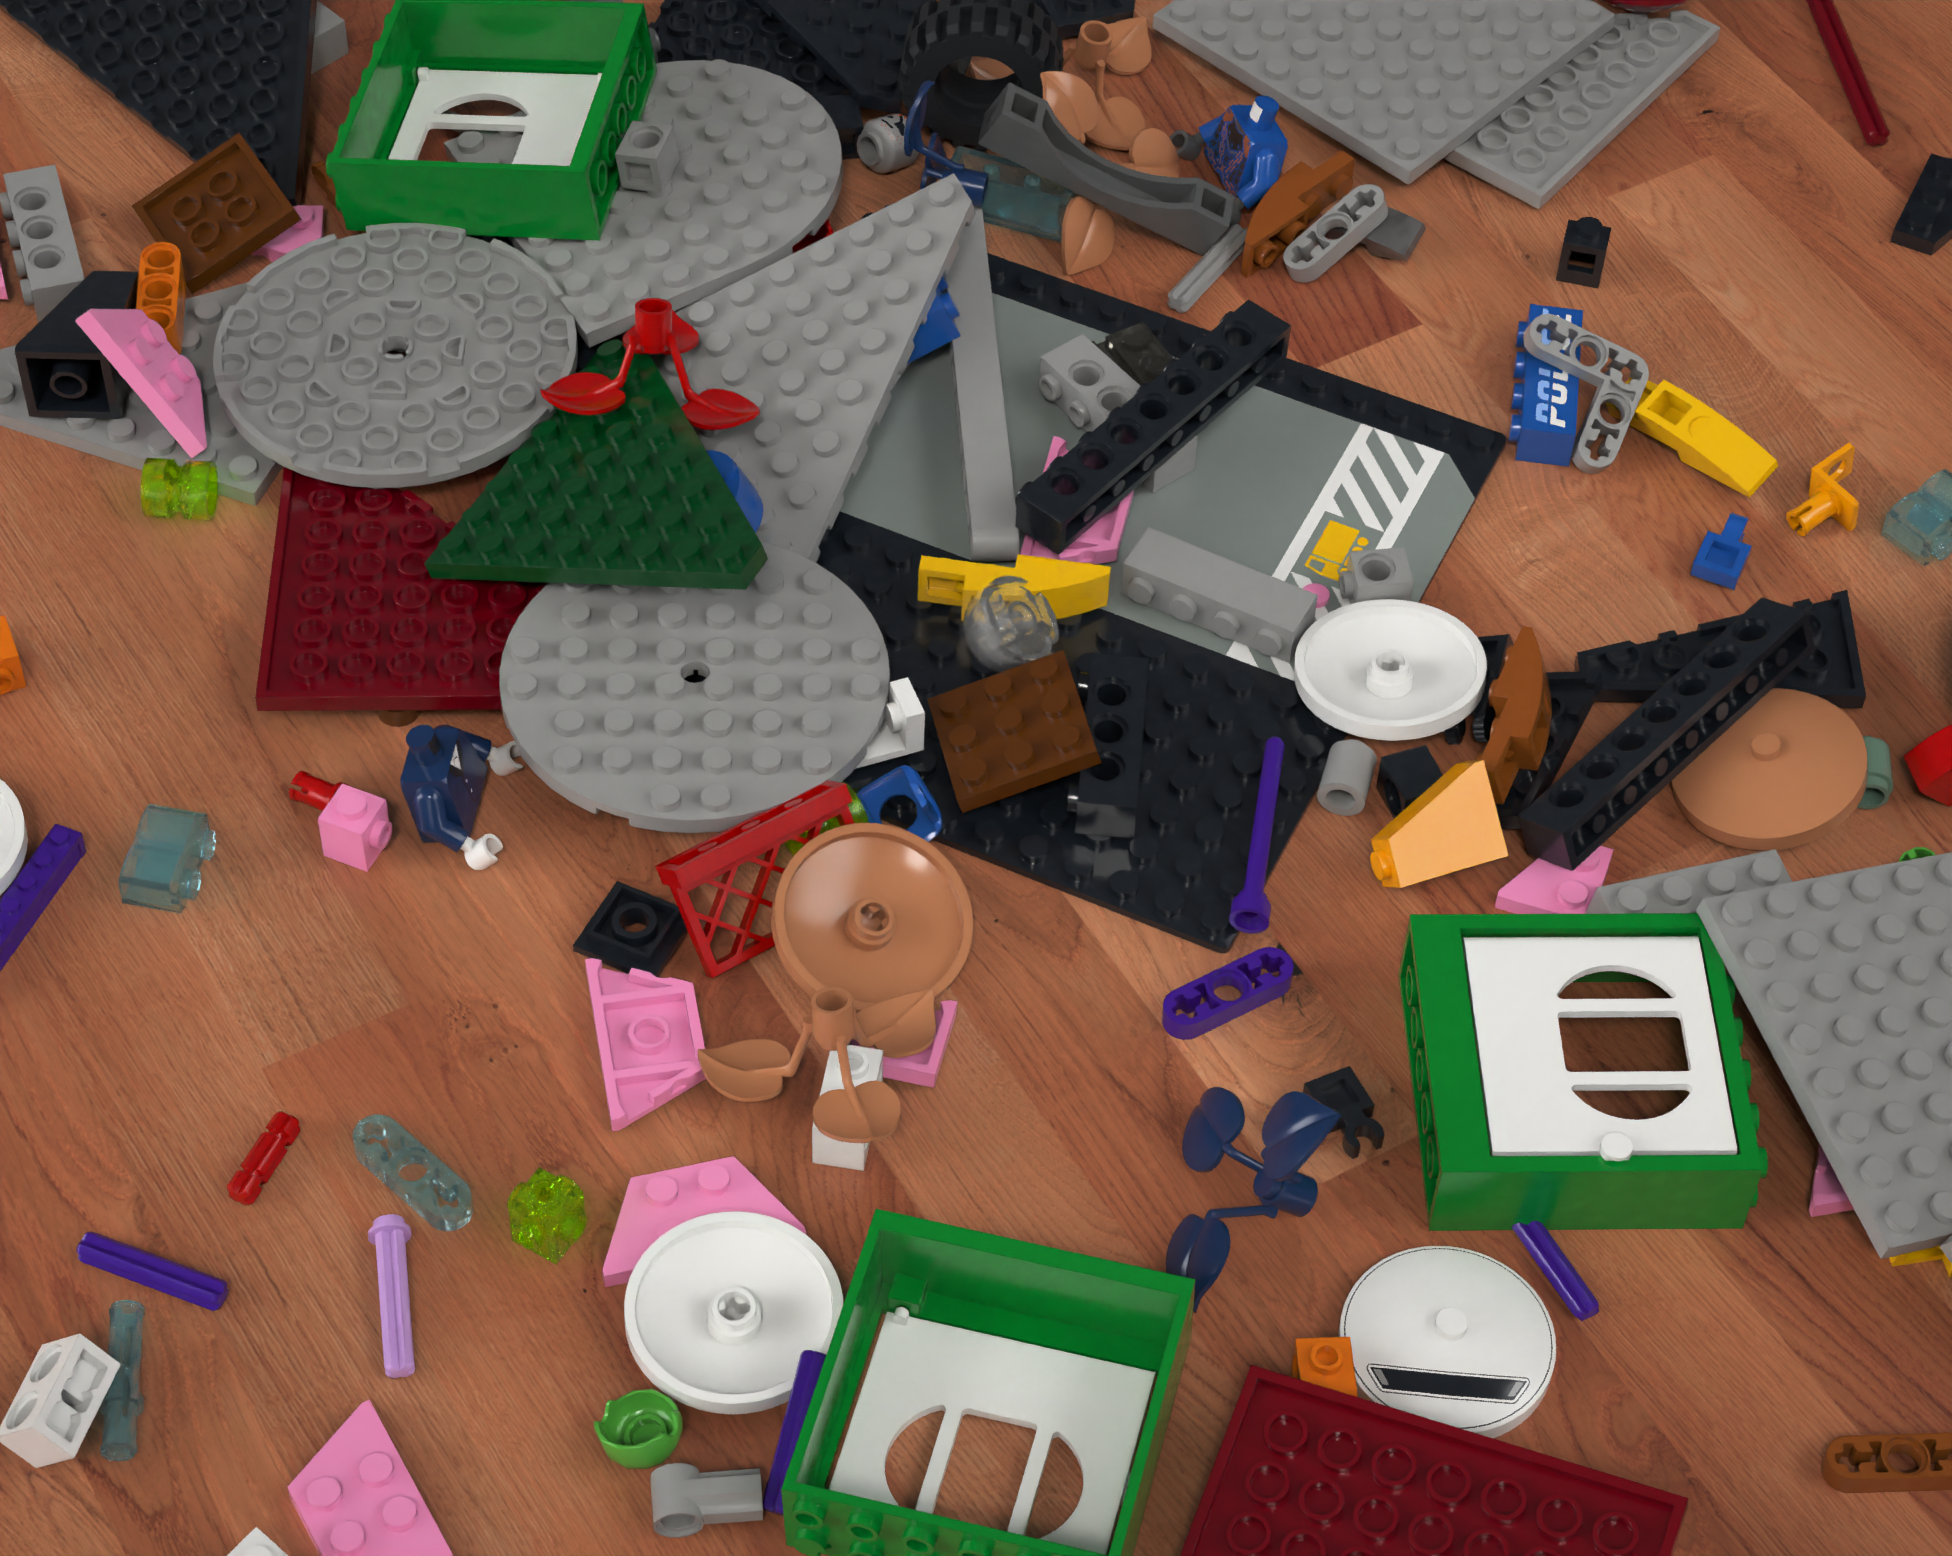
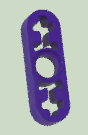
[1161,947,1294,1040]

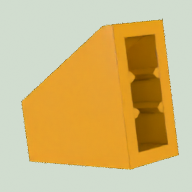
[1370,760,1508,888]

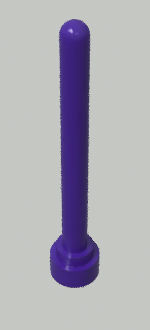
[1229,736,1284,934]

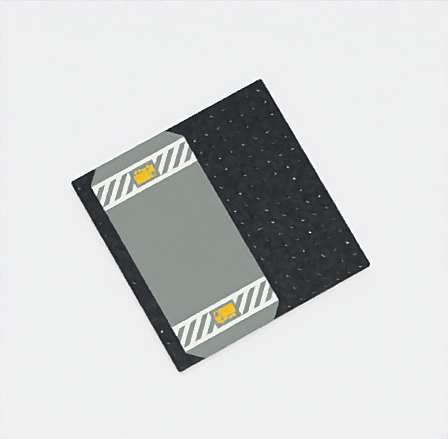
[684,213,1507,954]

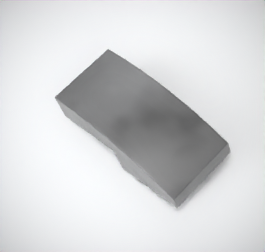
[1327,195,1426,261]

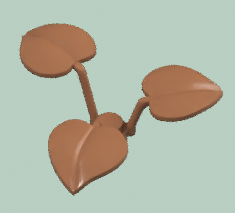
[970,16,1152,150]
[1040,71,1180,275]
[698,987,936,1143]

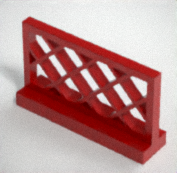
[655,780,855,978]

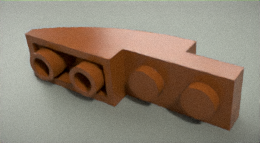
[1241,150,1355,278]
[1475,626,1552,804]

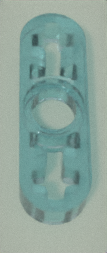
[353,1114,473,1231]

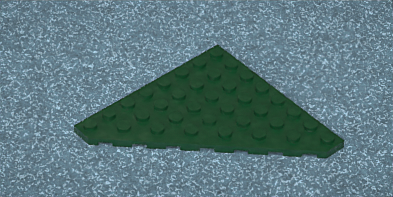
[424,340,768,590]

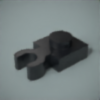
[1303,1066,1384,1159]

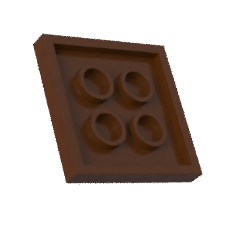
[132,133,302,294]
[927,650,1102,813]

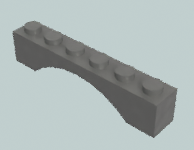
[978,82,1235,256]

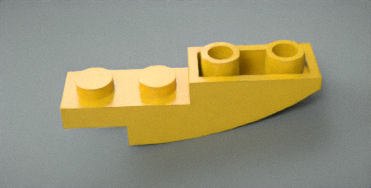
[1606,377,1779,498]
[918,554,1111,624]

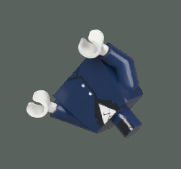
[400,724,523,870]

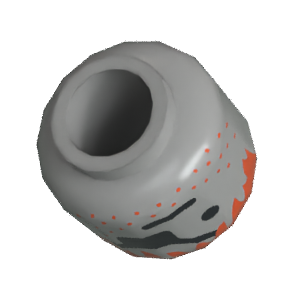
[857,114,919,173]

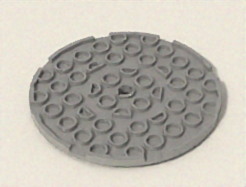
[213,223,578,489]
[499,542,890,833]

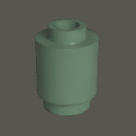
[1857,736,1893,809]

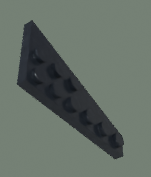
[1574,590,1866,708]

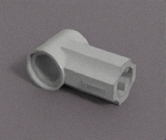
[650,1463,763,1538]

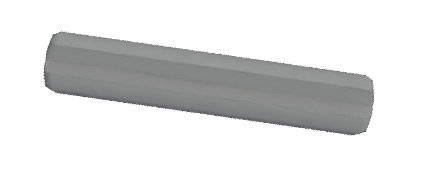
[1167,224,1247,313]

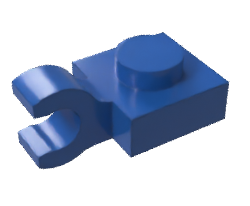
[1690,512,1752,590]

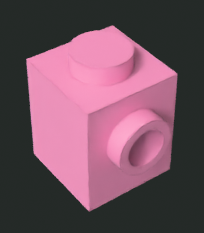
[318,784,392,872]

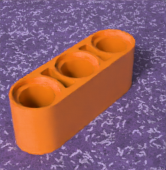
[136,242,186,355]

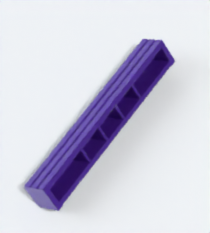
[0,824,86,971]

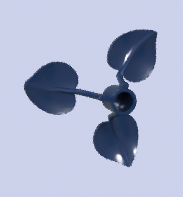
[884,80,989,208]
[1166,1087,1342,1313]

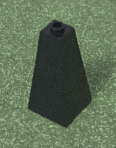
[15,271,139,419]

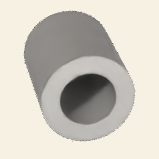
[1317,739,1377,816]

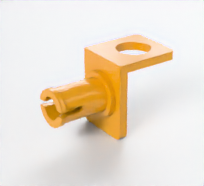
[1786,443,1859,537]

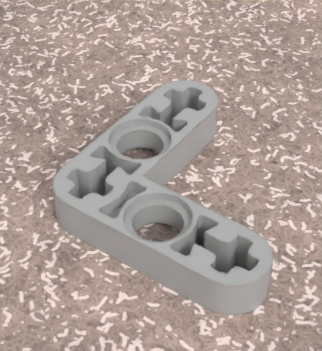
[1523,314,1649,474]

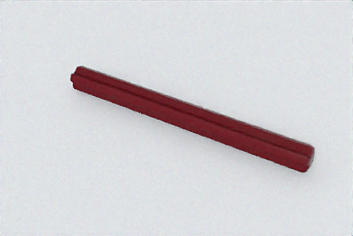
[1806,0,1890,147]

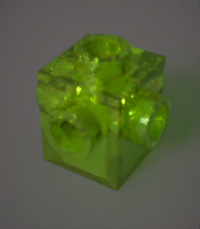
[507,1167,587,1265]

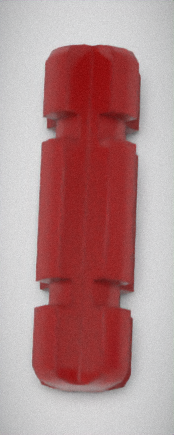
[227,1111,300,1206]

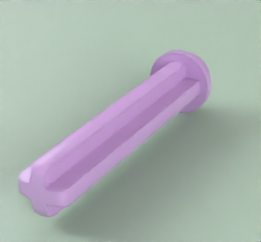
[368,1214,415,1379]

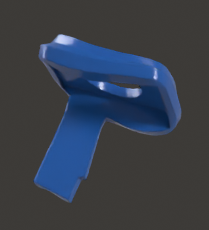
[856,765,943,842]

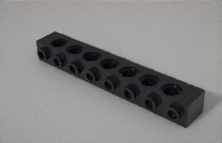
[1015,299,1291,555]
[1518,597,1815,871]

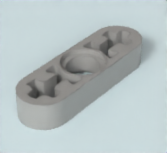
[1283,184,1388,283]

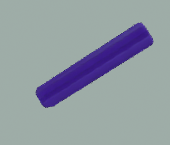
[1512,1221,1599,1321]
[76,1231,229,1311]
[762,1350,826,1516]

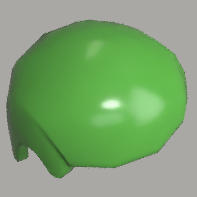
[594,1389,683,1469]

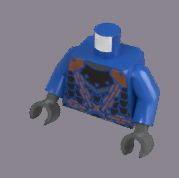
[1170,96,1288,228]

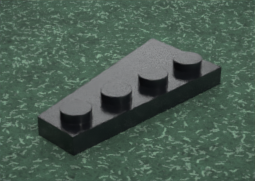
[1495,671,1603,829]

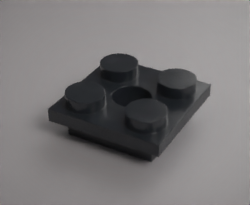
[573,881,688,977]

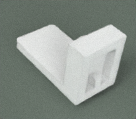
[855,677,925,769]

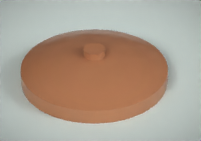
[1671,688,1868,851]
[771,823,973,1013]

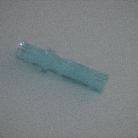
[99,1300,145,1461]

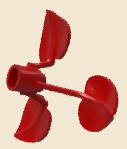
[540,298,760,430]

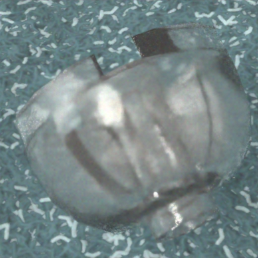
[963,575,1059,672]

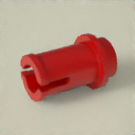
[289,770,348,811]

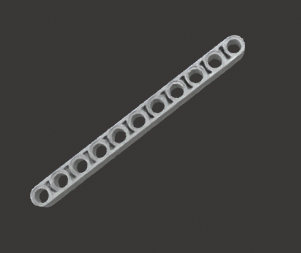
[944,206,1019,562]

